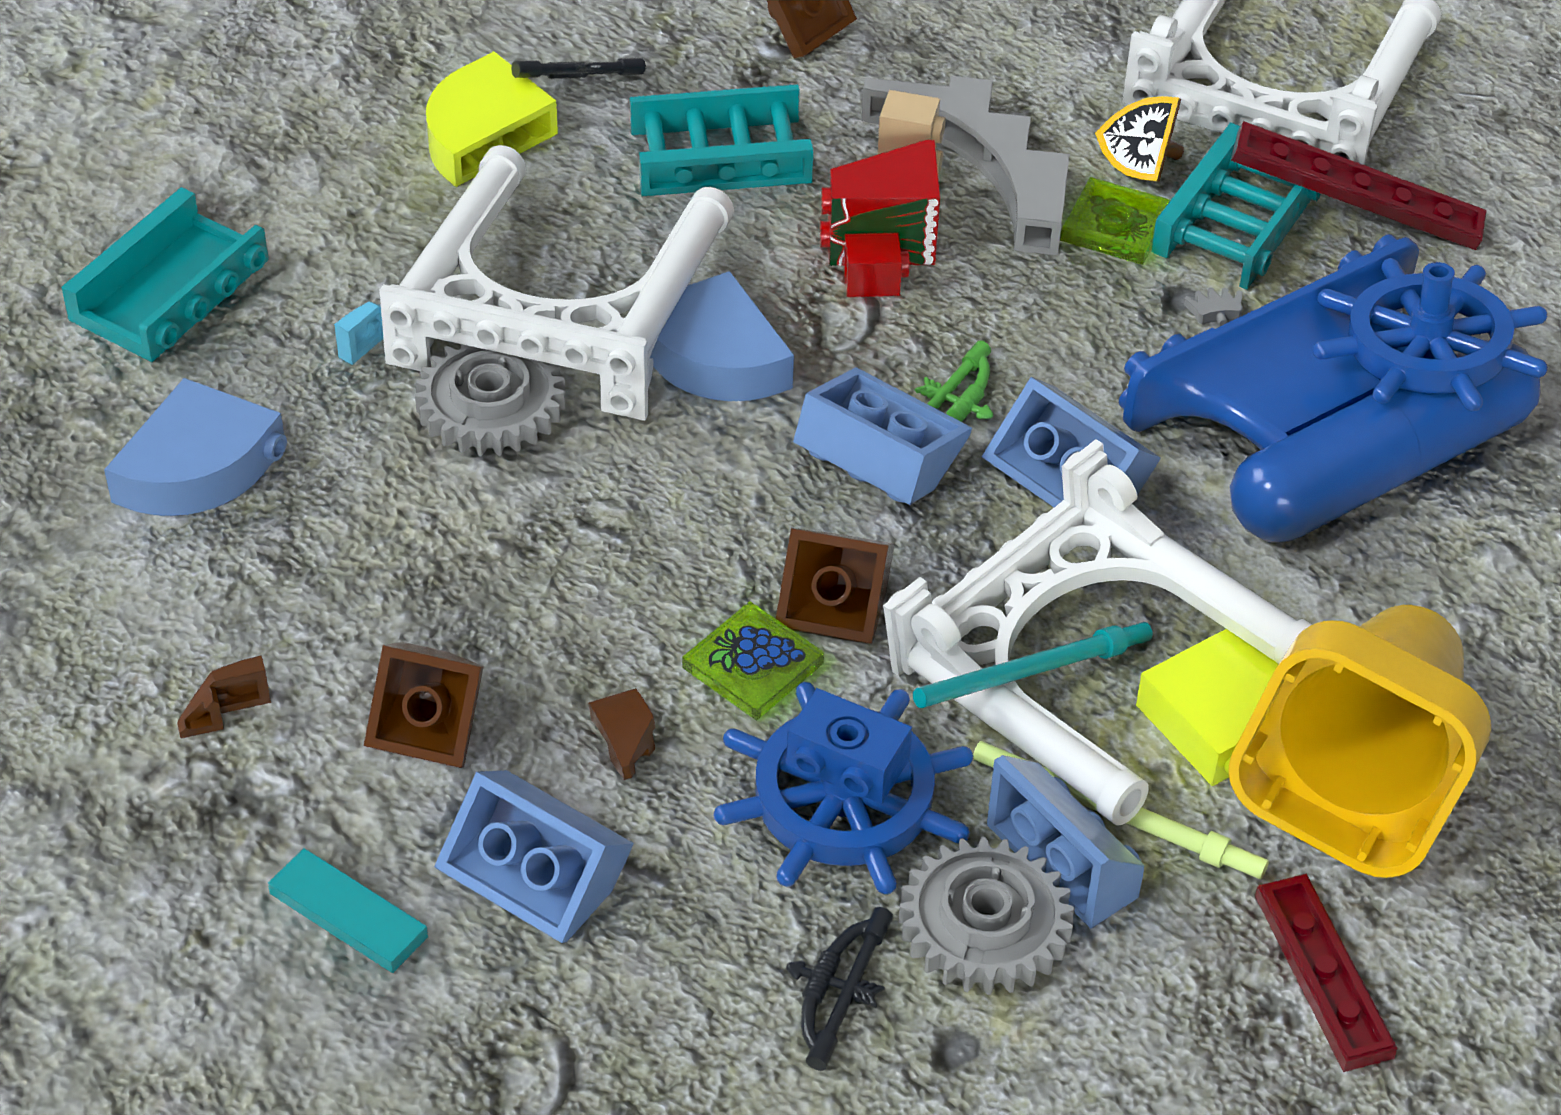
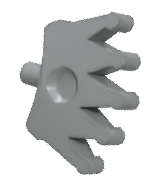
[1184,288,1243,326]

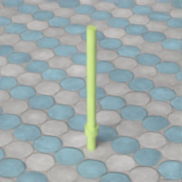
[973,741,1269,880]

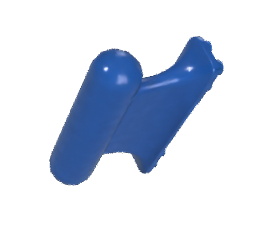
[1118,234,1541,543]

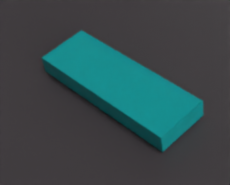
[268,848,428,974]

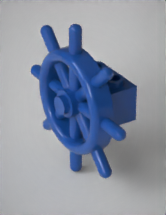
[714,682,973,895]

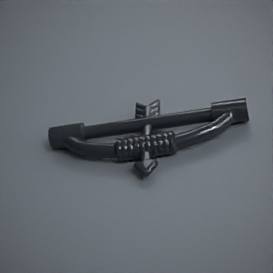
[511,58,646,79]
[786,907,893,1071]

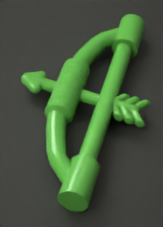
[914,340,994,422]

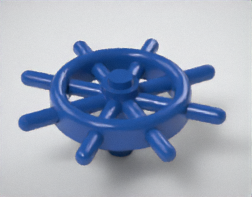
[1313,258,1548,411]

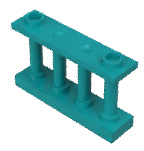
[630,84,813,197]
[1151,122,1322,290]

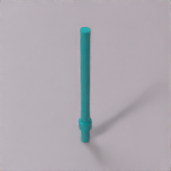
[913,622,1153,708]

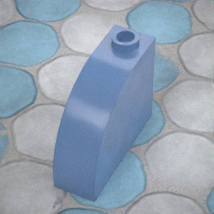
[650,271,794,401]
[104,378,287,516]

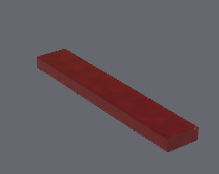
[1231,121,1487,250]

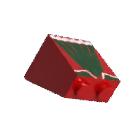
[820,140,940,266]

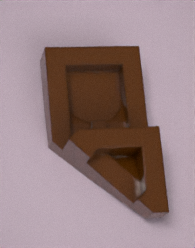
[177,655,271,739]
[588,688,655,780]

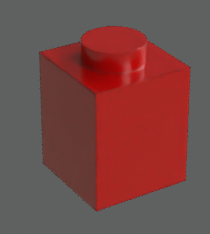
[843,233,909,297]

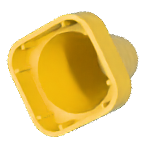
[1229,605,1491,878]

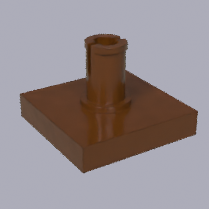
[767,0,857,58]

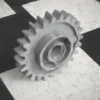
[415,344,565,456]
[899,837,1074,995]

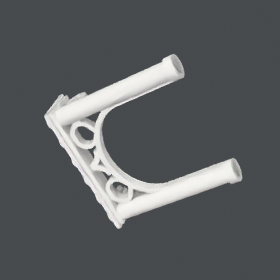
[1122,0,1441,165]
[379,145,734,421]
[883,439,1312,825]

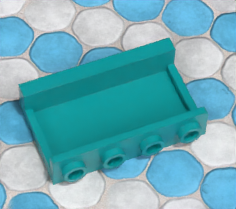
[61,187,269,362]

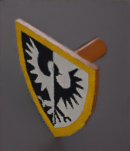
[1095,96,1184,182]

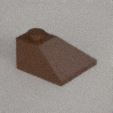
[774,528,895,644]
[364,642,484,768]

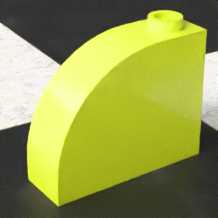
[426,51,558,187]
[1136,629,1279,786]

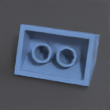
[793,367,972,505]
[981,377,1161,507]
[987,755,1145,929]
[434,770,634,943]

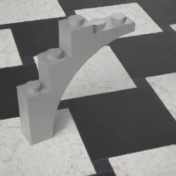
[861,76,1070,256]

